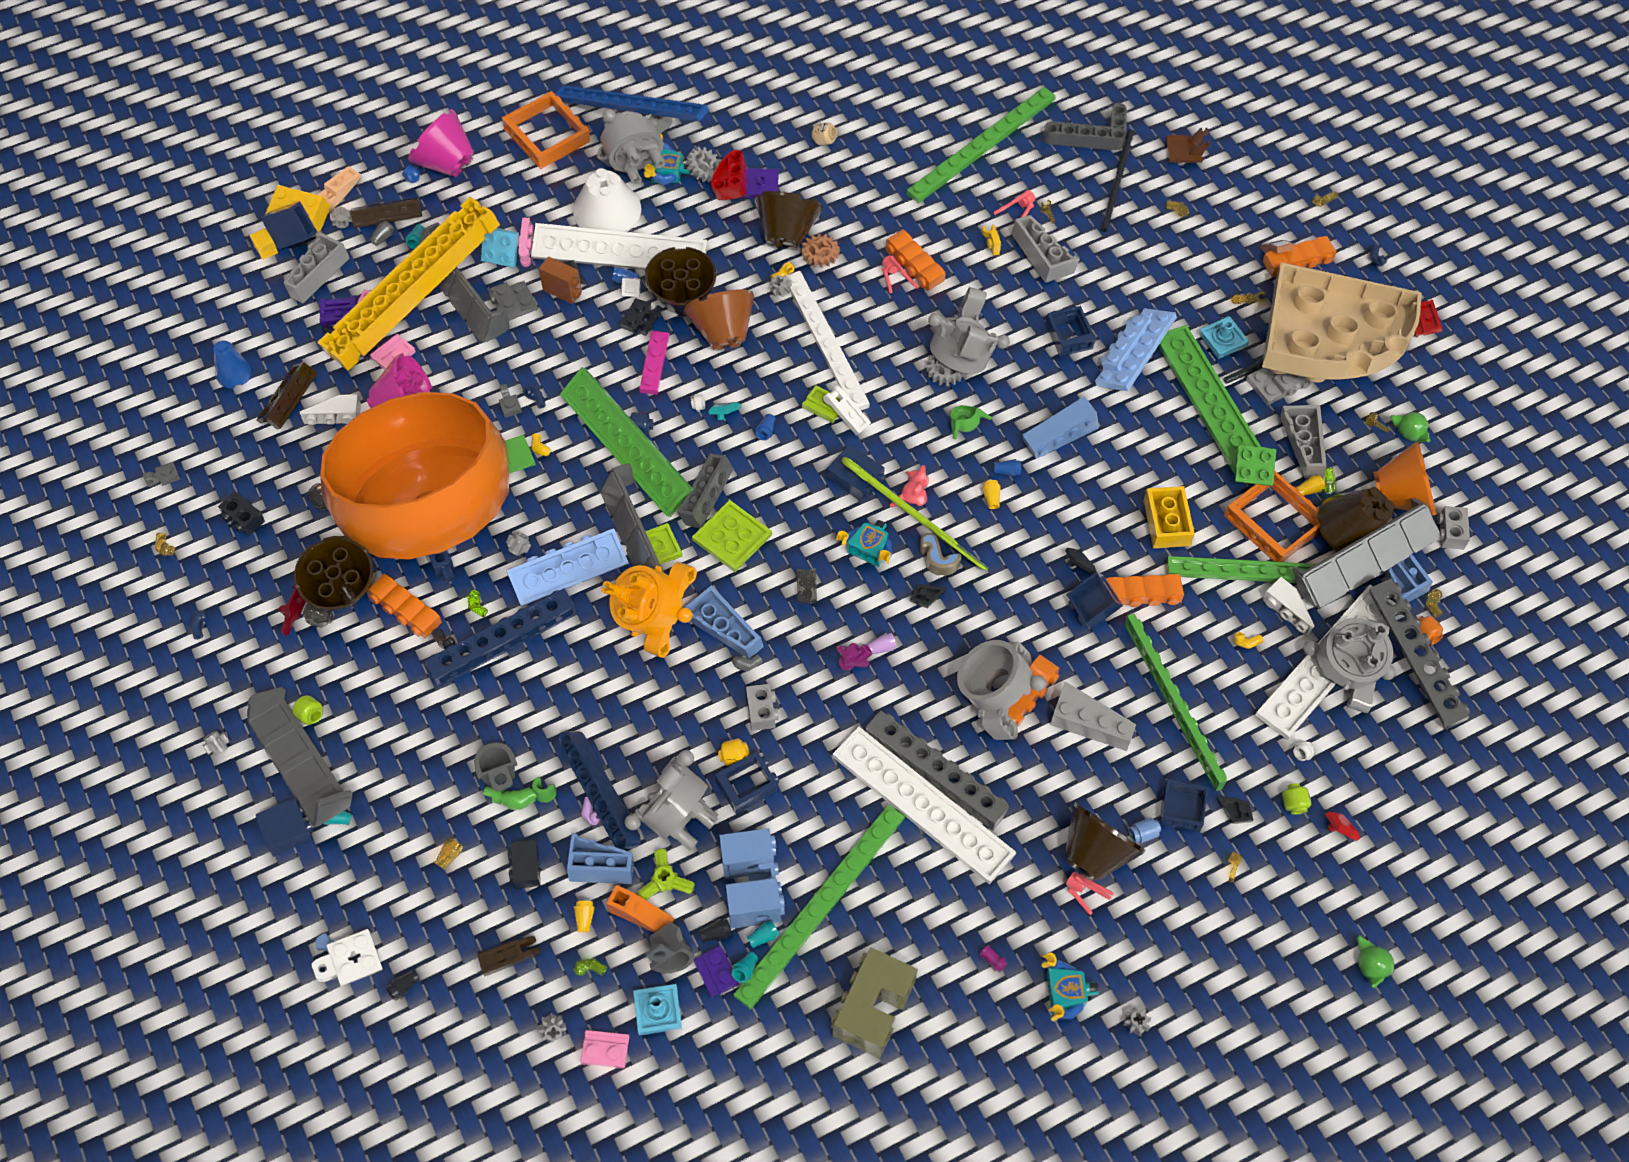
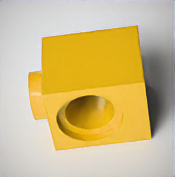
[250,228,278,260]

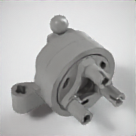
[597,109,672,184]
[1303,618,1396,713]
[624,750,719,851]

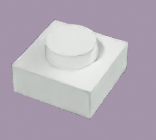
[622,278,641,297]

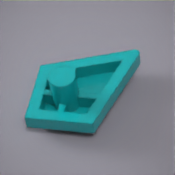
[709,402,741,420]

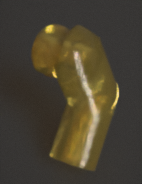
[1313,191,1338,207]
[1166,201,1189,217]
[155,533,175,556]
[1426,589,1443,618]

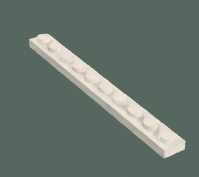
[786,271,870,410]

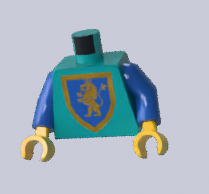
[644,134,691,185]
[835,520,893,567]
[1042,953,1099,1021]

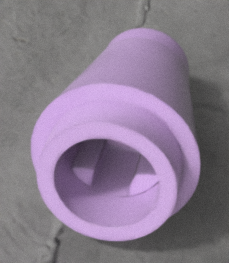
[867,633,897,654]

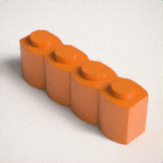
[885,229,946,291]
[1263,236,1337,277]
[368,574,442,638]
[1106,574,1184,607]
[1008,655,1060,726]

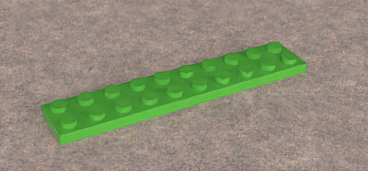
[1158,325,1261,475]
[560,367,694,517]

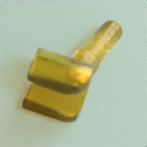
[1041,200,1056,223]
[1366,412,1390,433]
[1227,852,1242,883]

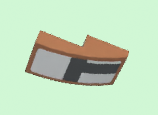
[1260,240,1293,254]

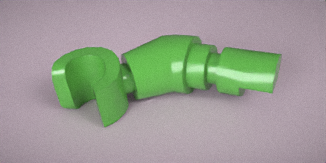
[483,777,556,810]

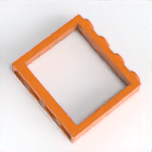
[502,91,590,169]
[1224,470,1321,562]

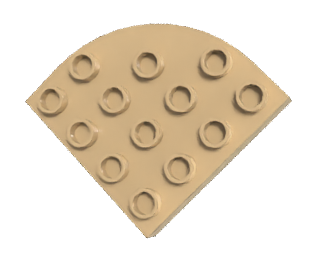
[1262,262,1422,383]

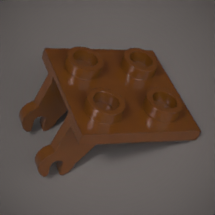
[1166,127,1210,163]

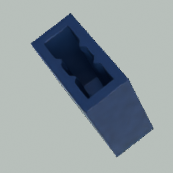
[260,201,317,249]
[826,444,885,502]

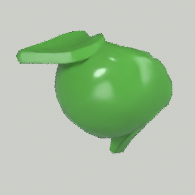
[950,405,992,439]
[1390,412,1431,442]
[1357,936,1394,988]

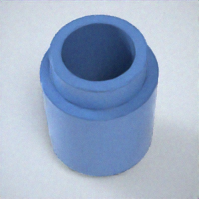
[1128,817,1161,844]

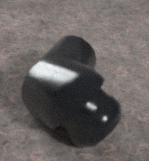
[433,629,456,650]

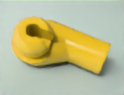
[771,262,794,279]

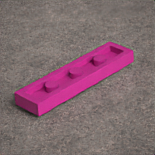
[639,331,669,395]

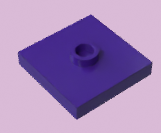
[744,168,779,198]

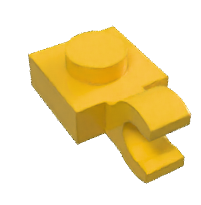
[982,224,1001,256]

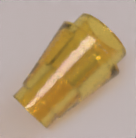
[435,838,463,870]

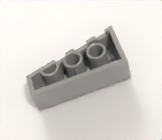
[1011,215,1079,283]
[284,232,349,303]
[1280,405,1326,479]
[1050,681,1136,751]

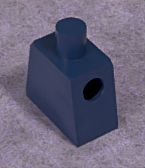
[425,550,455,583]

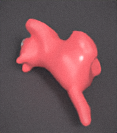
[890,465,929,507]

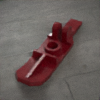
[278,585,306,636]

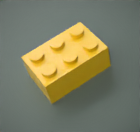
[265,185,331,235]
[1143,486,1195,549]

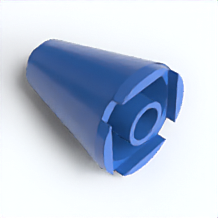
[213,340,252,388]

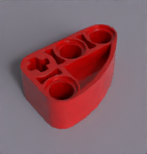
[711,150,747,201]

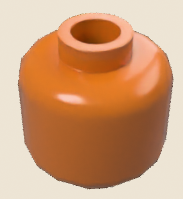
[1414,616,1443,645]

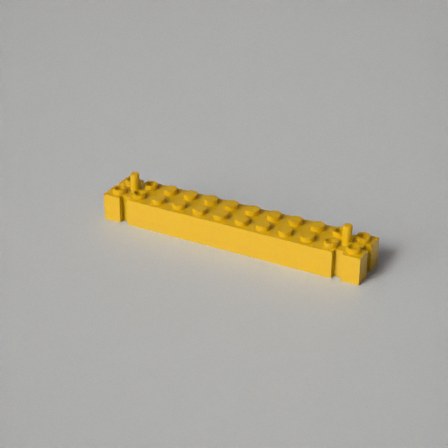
[317,197,500,371]

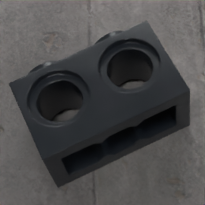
[218,492,265,537]

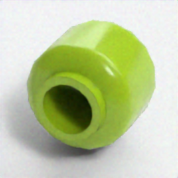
[292,695,323,725]
[1282,783,1311,815]

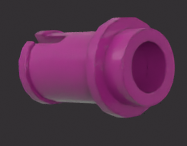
[980,945,1008,973]

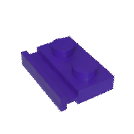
[693,945,739,999]

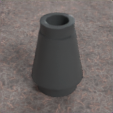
[369,221,395,246]

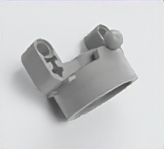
[928,287,1010,374]
[957,640,1046,740]

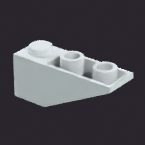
[300,395,361,425]
[1263,577,1314,636]

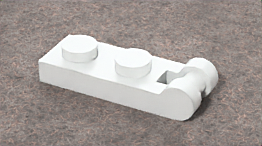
[823,386,871,436]

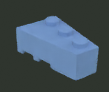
[1384,554,1433,603]
[567,833,634,884]

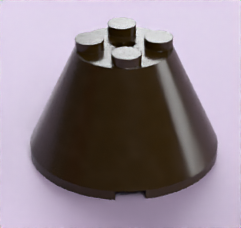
[754,191,823,250]
[645,247,716,317]
[1317,487,1395,552]
[294,536,373,610]
[1065,802,1146,882]

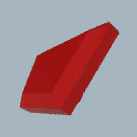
[1325,812,1360,841]

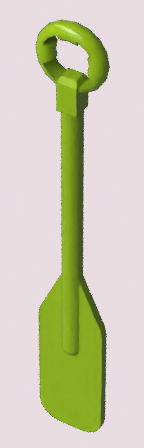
[842,457,989,571]

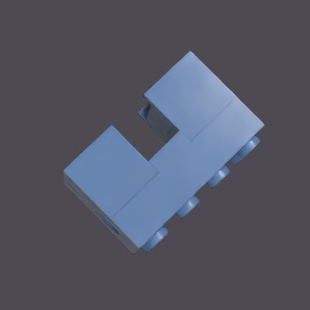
[719,829,785,929]

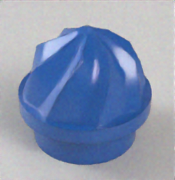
[402,165,420,183]

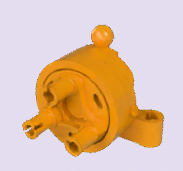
[601,562,697,658]

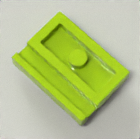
[802,385,841,423]

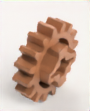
[802,233,839,268]

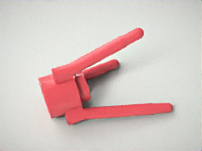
[994,190,1035,218]
[881,256,919,293]
[1066,871,1114,915]

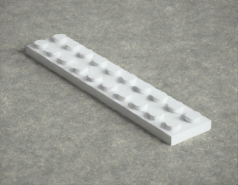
[531,223,707,270]
[1255,585,1396,740]
[832,727,1016,885]

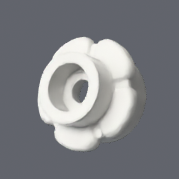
[691,394,705,412]

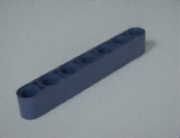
[558,731,641,850]

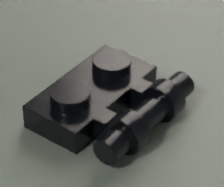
[620,298,662,336]

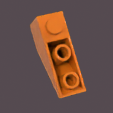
[606,885,674,933]

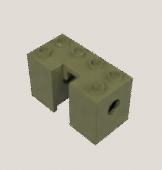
[831,947,918,1059]

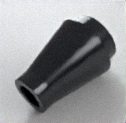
[699,919,732,943]
[386,971,420,1001]

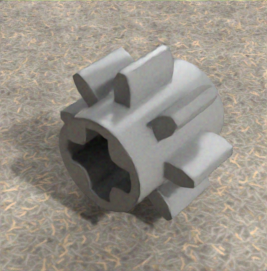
[330,207,352,228]
[769,275,792,297]
[506,532,531,556]
[202,731,229,756]
[1123,1007,1152,1036]
[538,1013,566,1042]

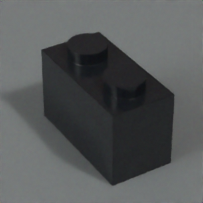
[508,840,541,889]

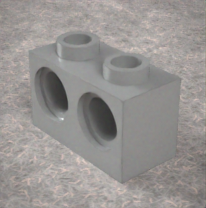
[1437,506,1470,550]
[746,684,779,731]

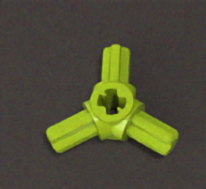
[637,849,695,901]

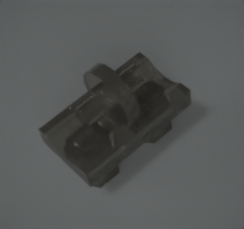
[797,569,817,604]

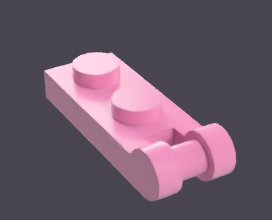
[519,218,534,267]

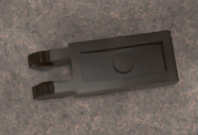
[477,936,541,977]

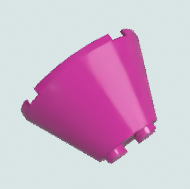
[408,109,474,177]
[367,353,433,408]

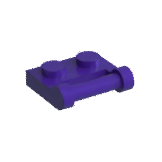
[320,295,357,326]

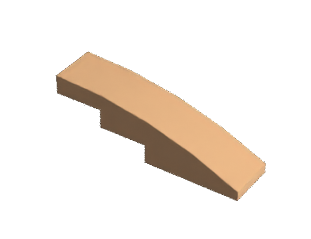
[317,166,361,213]

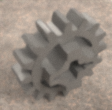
[686,147,721,182]
[926,354,965,386]

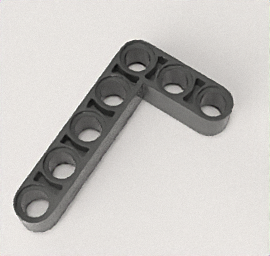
[1043,103,1127,150]

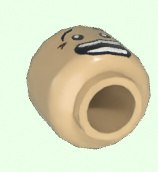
[812,122,837,145]

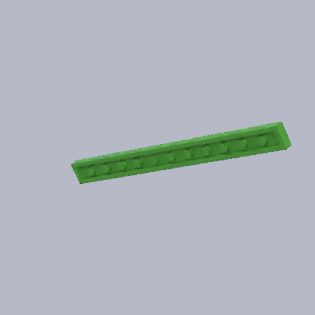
[907,87,1056,204]
[734,805,905,1010]

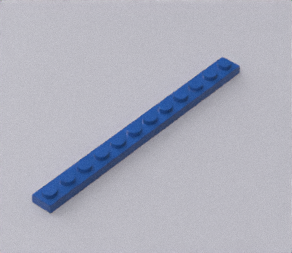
[555,85,709,121]

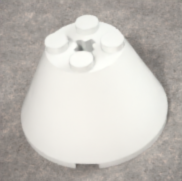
[573,168,641,232]

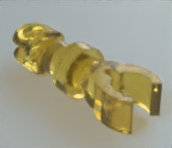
[1231,291,1266,304]

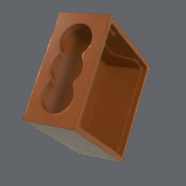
[539,256,582,304]

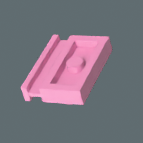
[370,334,416,370]
[581,1030,630,1069]

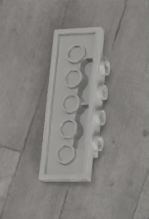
[1246,368,1314,405]

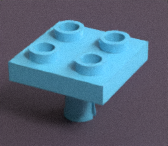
[481,228,519,268]
[1199,316,1249,359]
[633,984,682,1035]

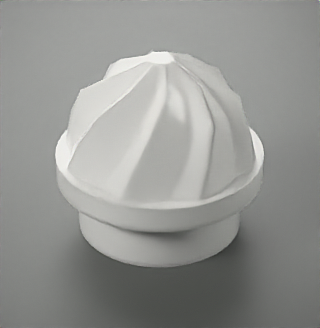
[1293,741,1315,761]

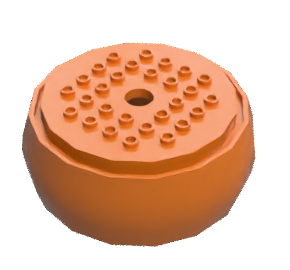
[320,392,509,559]

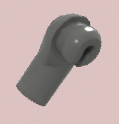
[732,654,763,671]

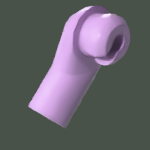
[581,797,600,825]

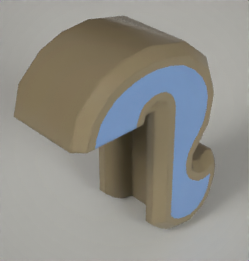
[920,533,961,575]

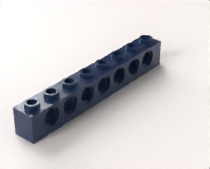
[424,588,577,688]

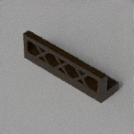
[350,197,422,228]
[256,362,317,430]

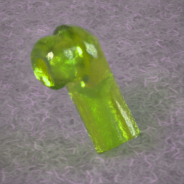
[1323,467,1336,494]
[467,590,488,617]
[574,958,608,976]

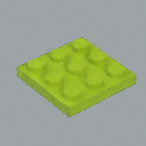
[692,500,772,572]

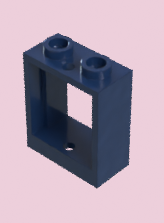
[1045,306,1096,357]
[715,751,779,814]

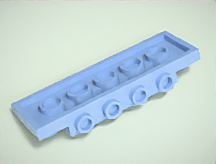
[1095,308,1177,391]
[506,528,628,607]

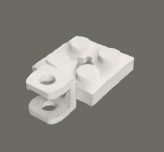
[312,929,383,986]

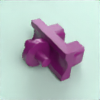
[837,643,873,670]

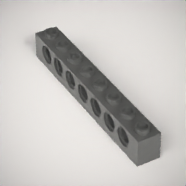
[1369,578,1470,730]
[865,711,1009,831]

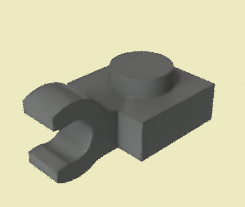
[499,384,522,418]
[143,462,181,487]

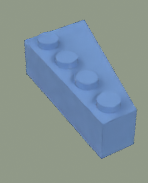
[1023,396,1099,459]
[684,585,764,659]

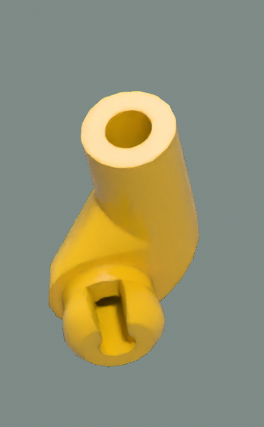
[532,433,550,456]
[1234,632,1263,649]

